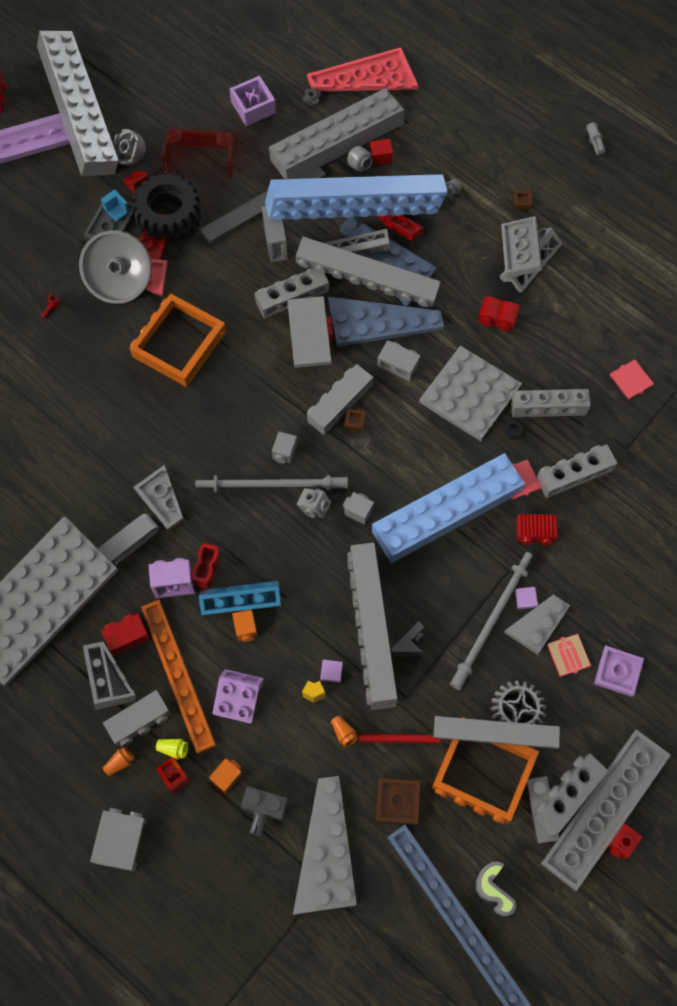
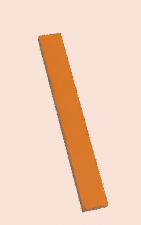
[141,599,216,754]

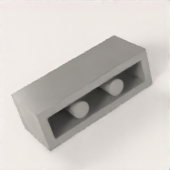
[103,690,171,747]

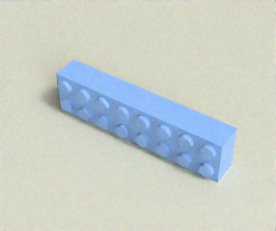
[372,453,525,563]

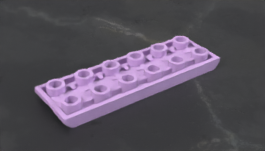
[0,113,70,164]

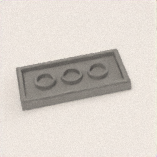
[501,216,542,278]
[287,296,331,368]

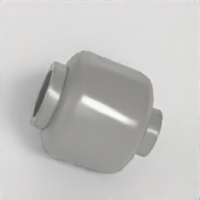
[347,146,373,172]

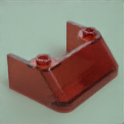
[161,127,238,178]

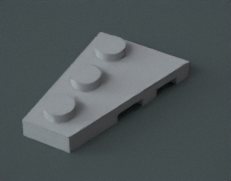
[504,595,570,655]

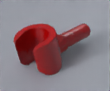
[41,294,60,319]

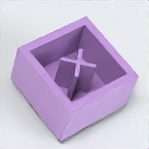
[230,76,276,126]
[149,558,195,598]

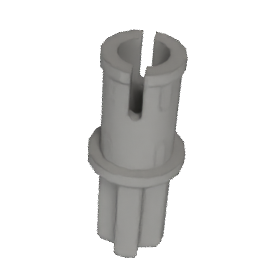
[586,122,605,155]

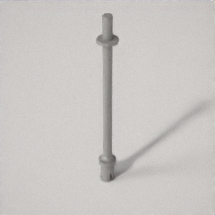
[195,475,348,492]
[450,552,533,690]

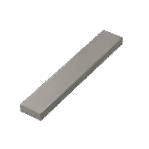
[433,716,560,749]

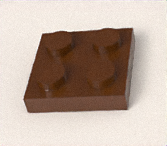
[376,778,420,825]

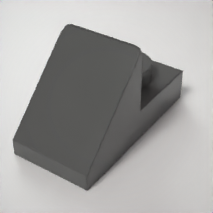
[390,621,424,657]

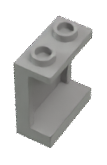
[90,808,147,872]

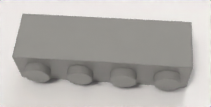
[307,364,373,435]

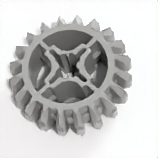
[491,680,546,725]

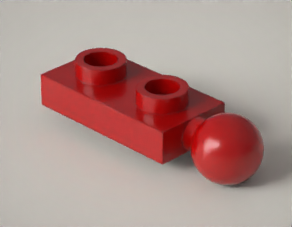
[378,215,423,241]

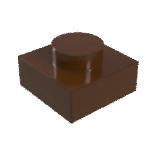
[513,190,532,209]
[344,408,366,431]

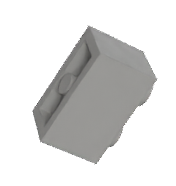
[377,340,420,381]

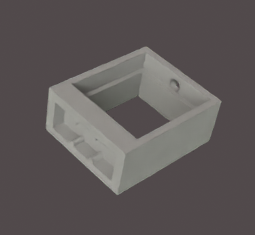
[262,206,288,262]

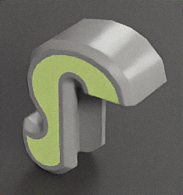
[475,862,516,916]

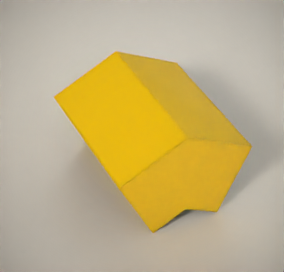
[302,680,325,703]

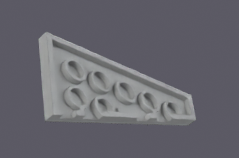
[293,776,357,915]

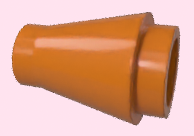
[331,715,358,747]
[102,747,134,777]

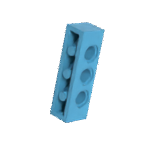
[199,581,281,615]

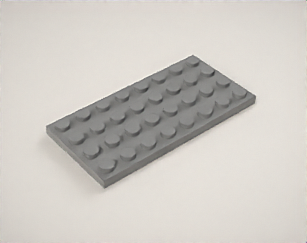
[0,516,119,686]

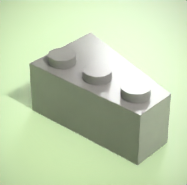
[83,642,136,710]

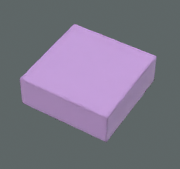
[515,587,538,609]
[320,660,343,683]

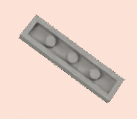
[500,227,563,292]
[324,229,391,256]

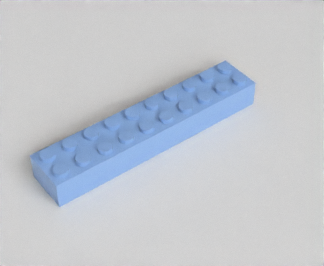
[265,174,447,220]

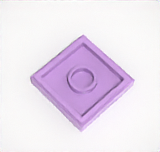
[594,645,644,697]

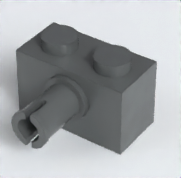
[241,786,288,837]

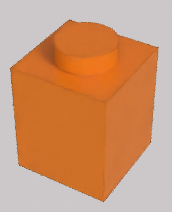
[232,609,258,642]
[209,758,243,794]

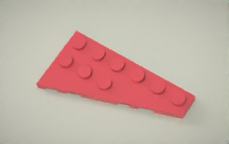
[307,47,418,91]

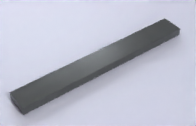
[200,166,326,245]

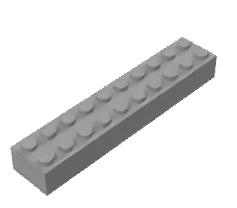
[37,31,118,176]

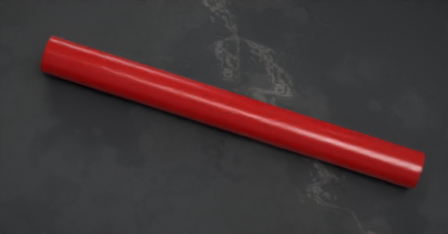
[359,734,441,743]

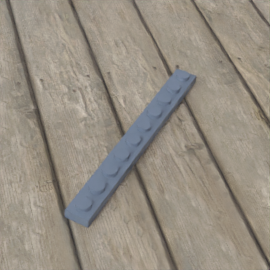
[388,825,531,1006]

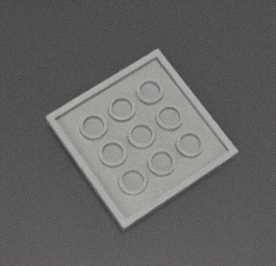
[419,345,522,441]

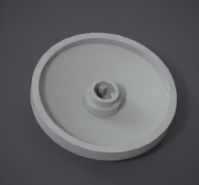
[79,230,152,304]

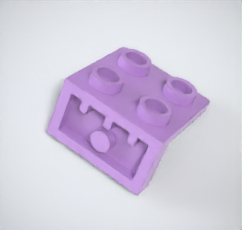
[213,669,264,723]

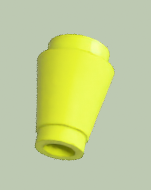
[156,739,188,760]

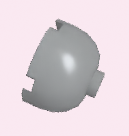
[112,129,146,165]

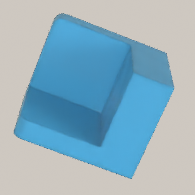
[101,189,130,222]

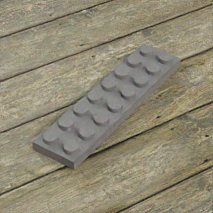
[541,729,670,891]

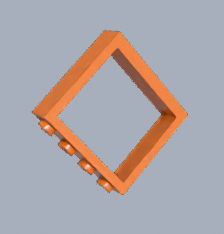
[130,293,227,387]
[432,717,539,824]

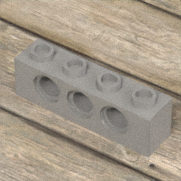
[254,268,329,319]
[511,389,590,417]
[537,444,618,498]
[533,753,608,835]

